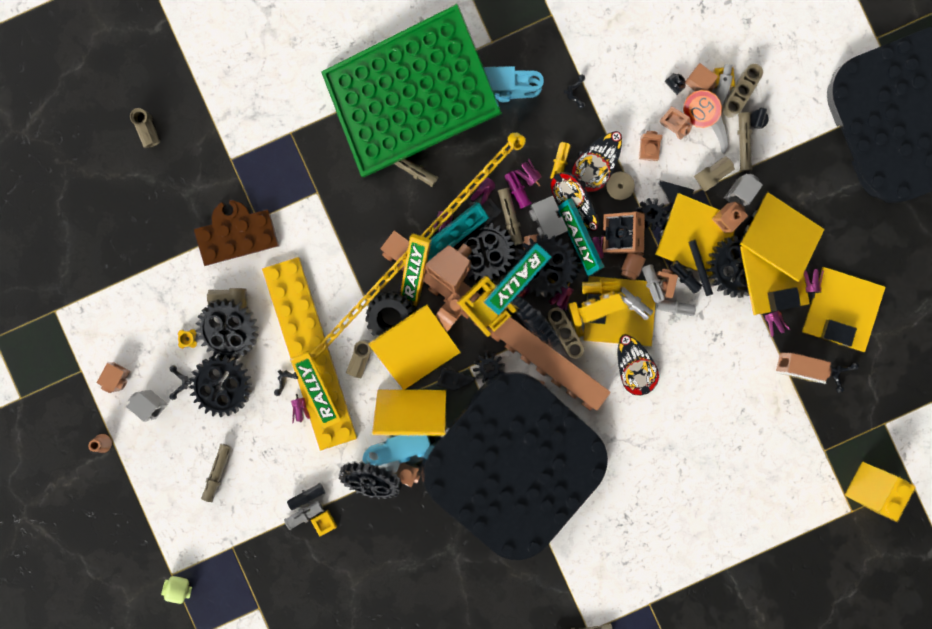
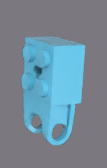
[484,66,544,102]
[363,435,432,466]

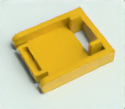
[457,276,516,337]

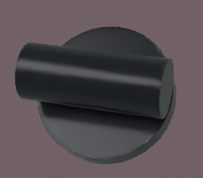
[664,73,686,95]
[750,108,769,129]

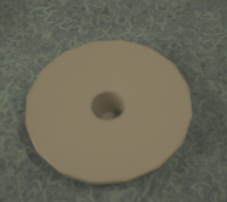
[606,172,635,200]

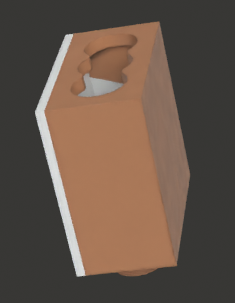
[775,353,831,384]

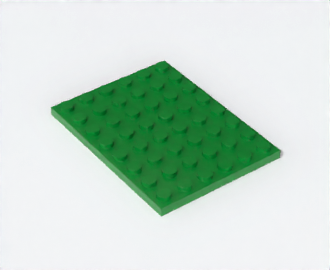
[321,4,502,177]

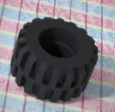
[365,290,416,336]

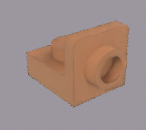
[660,106,692,140]
[639,131,663,161]
[656,269,678,299]

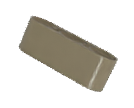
[722,64,763,118]
[546,307,584,359]

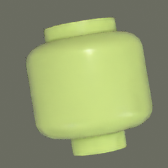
[161,576,192,604]

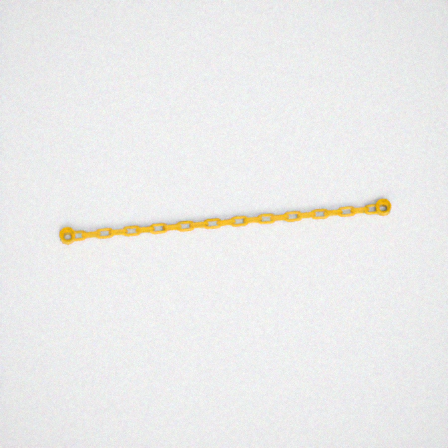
[310,133,525,361]

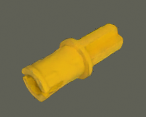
[550,142,571,179]
[582,279,621,295]

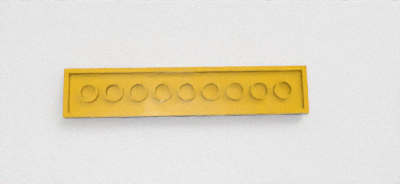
[262,257,357,451]

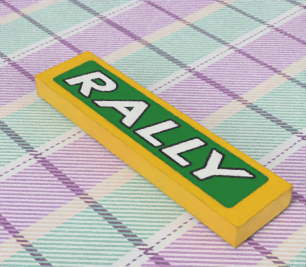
[400,233,431,306]
[290,351,341,428]

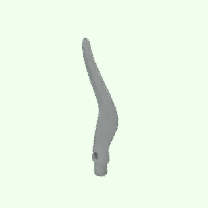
[711,64,733,153]

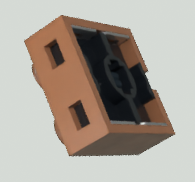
[603,212,645,254]

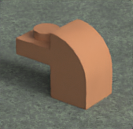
[435,292,464,332]

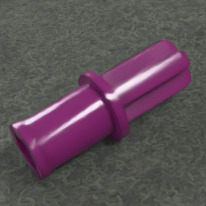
[505,171,531,209]

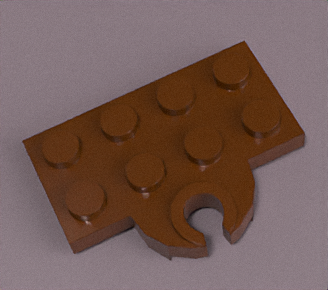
[194,200,279,266]

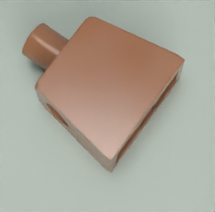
[425,244,472,293]

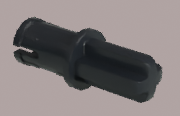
[670,260,702,294]
[287,483,326,510]

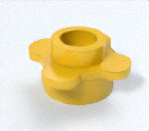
[178,329,197,349]

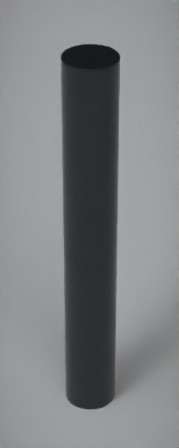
[688,239,713,296]

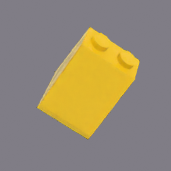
[845,462,916,521]

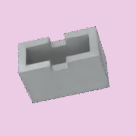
[724,174,763,206]
[529,196,568,240]
[126,390,168,422]

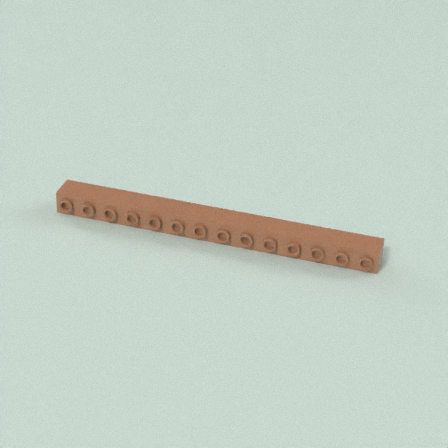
[380,231,611,411]

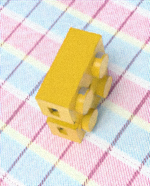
[578,291,625,323]

